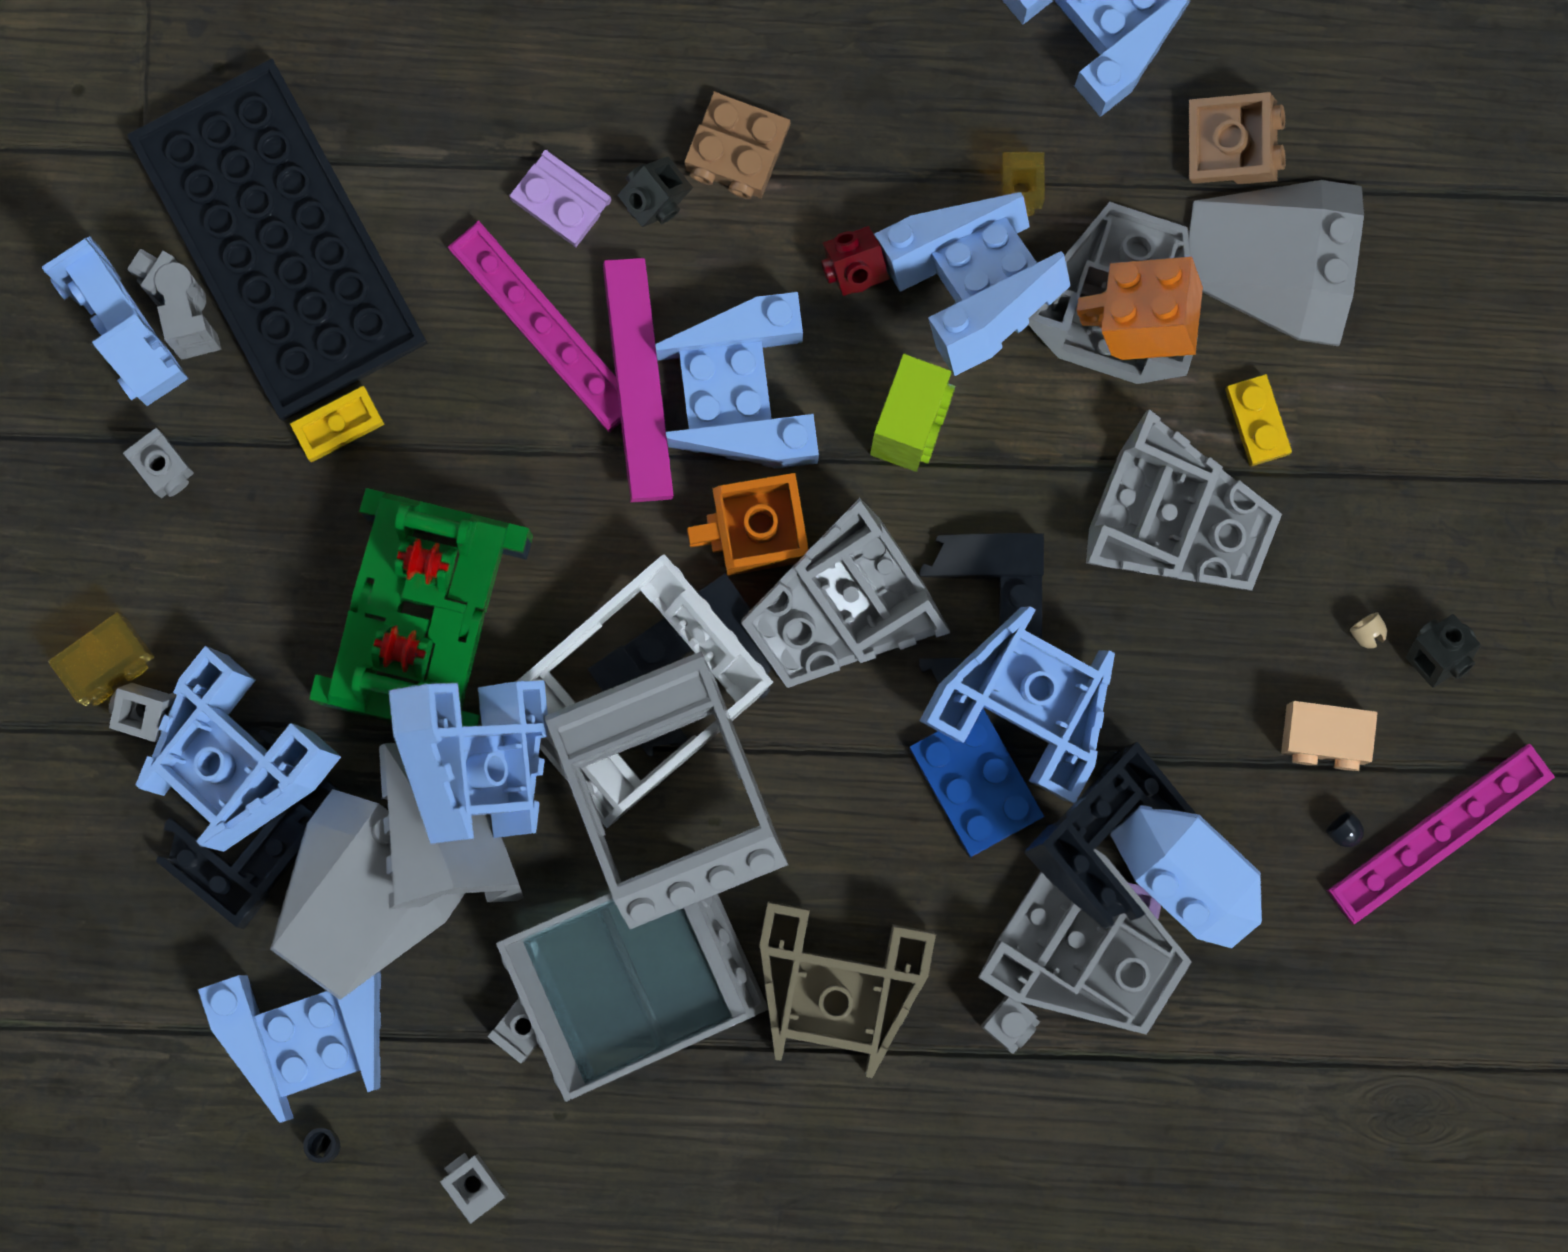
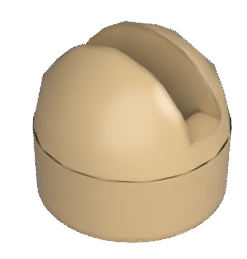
[1350,612,1387,649]

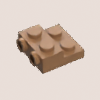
[685,92,791,199]
[1189,92,1286,184]

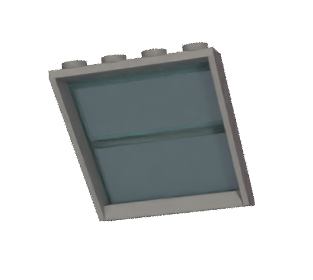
[496,893,768,1102]

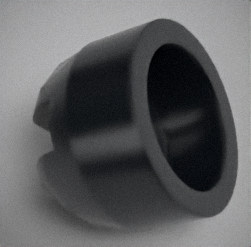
[1326,811,1364,847]
[303,1128,341,1163]

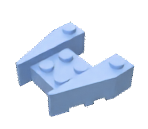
[1002,0,1190,117]
[874,192,1070,376]
[42,236,188,406]
[655,292,819,468]
[919,607,1115,803]
[136,646,341,852]
[389,681,548,844]
[198,971,381,1123]

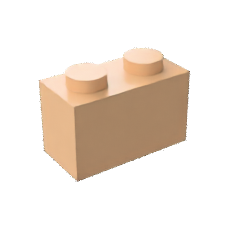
[1281,701,1378,771]

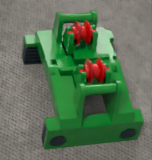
[309,488,533,727]

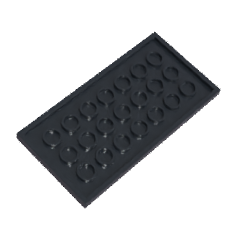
[127,58,428,421]

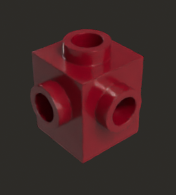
[821,226,889,296]

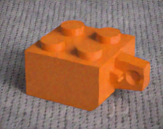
[1077,256,1203,360]
[687,473,809,576]

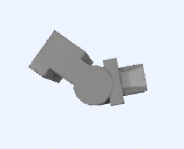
[128,249,221,360]

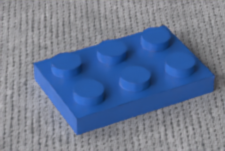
[909,708,1044,858]

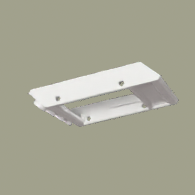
[517,554,773,828]

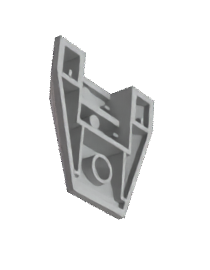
[1188,180,1364,346]
[1028,202,1198,384]
[270,789,465,1000]
[978,849,1191,1035]

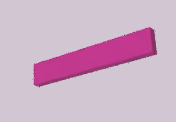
[448,221,621,432]
[603,258,674,502]
[1326,743,1555,925]

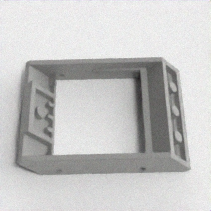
[544,651,788,929]

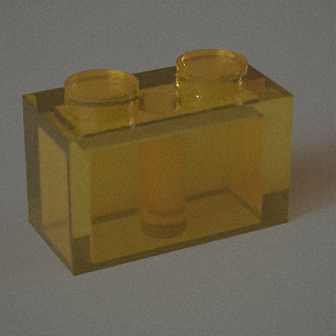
[48,612,154,706]

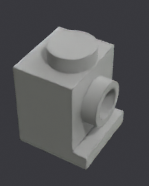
[123,428,194,498]
[109,683,177,742]
[980,996,1040,1054]
[488,998,538,1063]
[440,1153,509,1224]

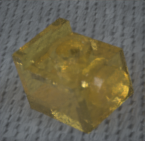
[1000,152,1045,216]

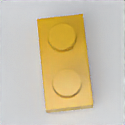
[1225,374,1292,467]
[290,386,385,463]

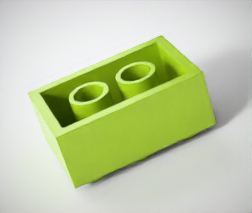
[870,354,956,472]

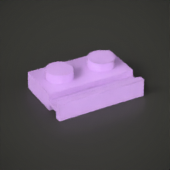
[510,149,612,247]

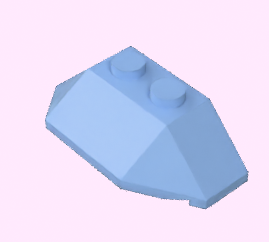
[1110,805,1262,948]

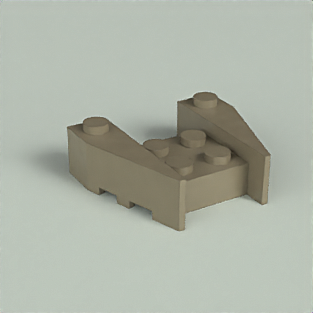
[760,901,936,1078]

